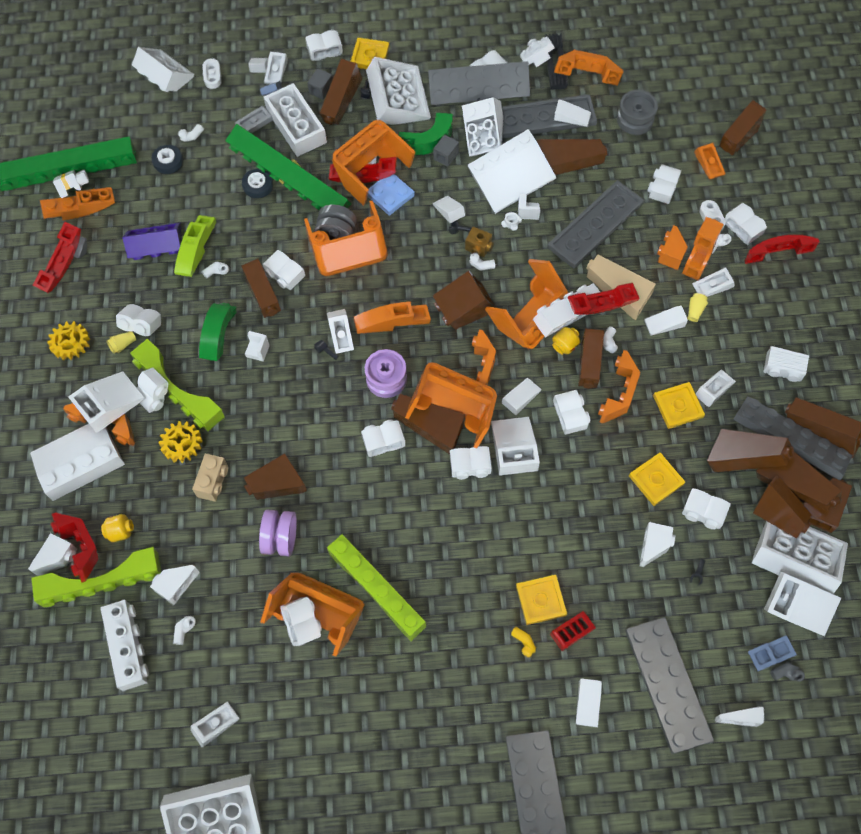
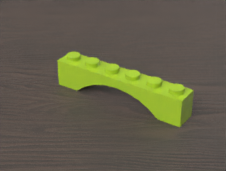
[130,339,225,432]
[327,535,426,641]
[31,547,161,607]

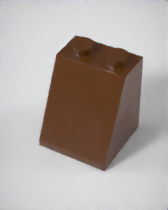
[433,271,496,329]

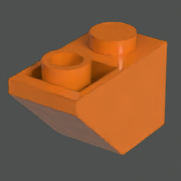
[657,225,688,270]

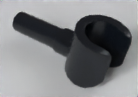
[360,79,371,99]
[449,221,472,234]
[314,340,339,360]
[689,559,705,586]

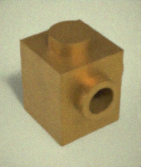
[465,227,494,257]

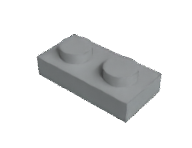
[235,106,273,134]

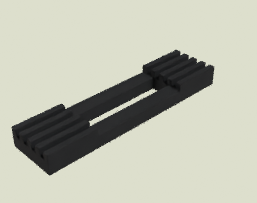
[545,33,568,90]

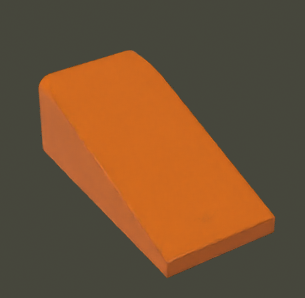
[694,143,726,180]

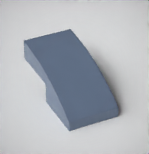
[748,636,797,671]

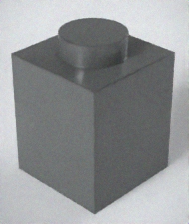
[307,69,332,100]
[433,135,459,167]

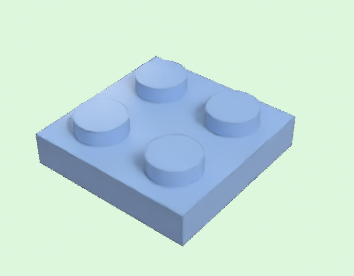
[368,174,415,216]

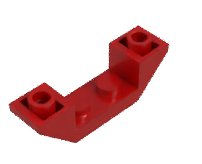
[50,512,99,583]

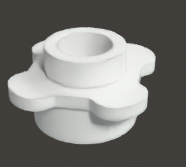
[501,212,522,231]

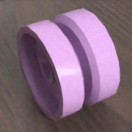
[364,349,407,398]
[259,510,297,556]

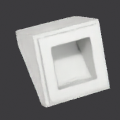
[249,58,268,73]

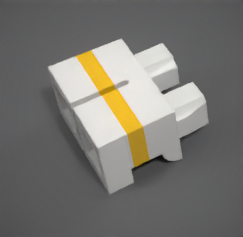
[53,170,89,198]

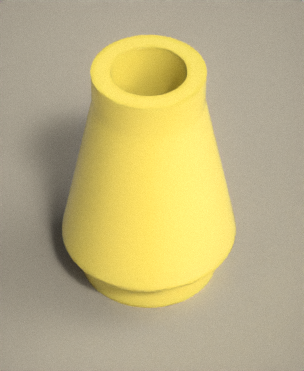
[687,293,708,322]
[106,331,136,354]

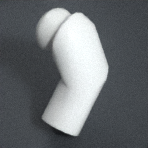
[178,124,204,142]
[712,234,731,253]
[469,253,495,271]
[202,262,229,278]
[603,327,618,353]
[173,616,196,645]

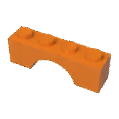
[682,217,724,280]

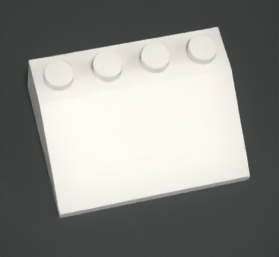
[366,57,431,125]
[468,129,556,214]
[30,424,125,501]
[752,521,848,594]
[160,774,262,834]

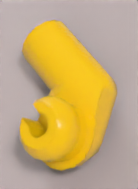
[511,627,536,657]

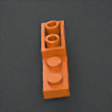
[40,187,115,220]
[354,302,431,334]

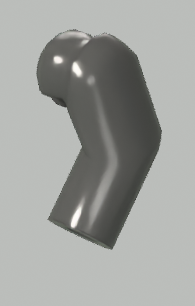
[770,663,805,682]

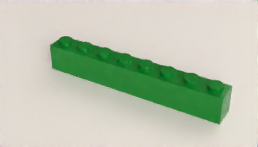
[225,124,351,210]
[0,136,137,191]

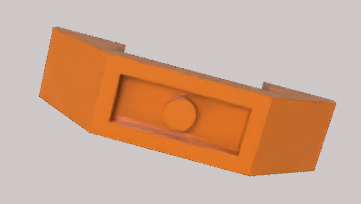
[554,50,623,86]
[472,329,496,386]
[598,350,640,423]
[63,403,135,446]

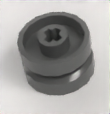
[617,90,658,135]
[314,204,357,240]

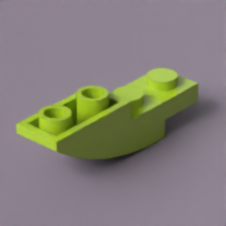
[174,215,217,277]

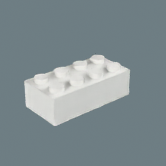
[264,83,327,157]

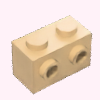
[192,454,228,502]

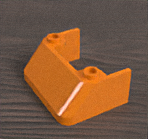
[332,120,415,206]
[304,200,387,276]
[485,259,568,349]
[405,362,497,449]
[260,572,364,656]

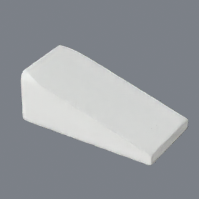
[264,52,288,84]
[554,100,591,127]
[433,196,465,223]
[692,268,734,297]
[644,306,688,336]
[696,369,736,407]
[502,378,542,415]
[576,679,602,727]
[191,701,240,747]
[715,707,764,727]

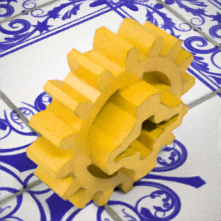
[47,321,90,360]
[159,421,203,463]

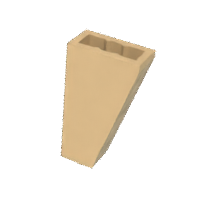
[586,255,656,320]

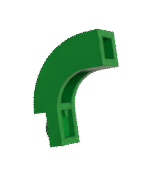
[399,113,453,155]
[199,303,237,361]

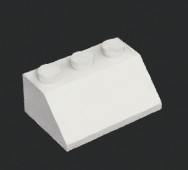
[132,47,194,92]

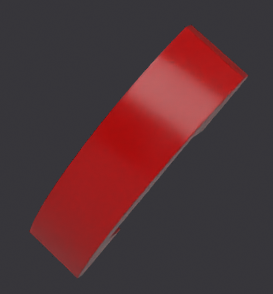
[329,157,397,183]
[32,222,81,293]
[744,235,819,264]
[567,283,640,315]

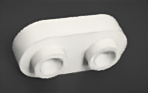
[203,59,221,89]
[699,200,726,231]

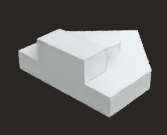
[520,37,554,67]

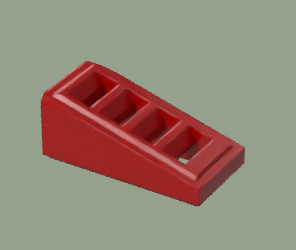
[550,611,596,652]

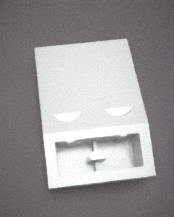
[462,97,503,157]
[69,372,145,433]
[491,417,540,475]
[764,572,841,636]

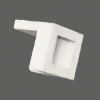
[518,194,540,220]
[245,331,270,361]

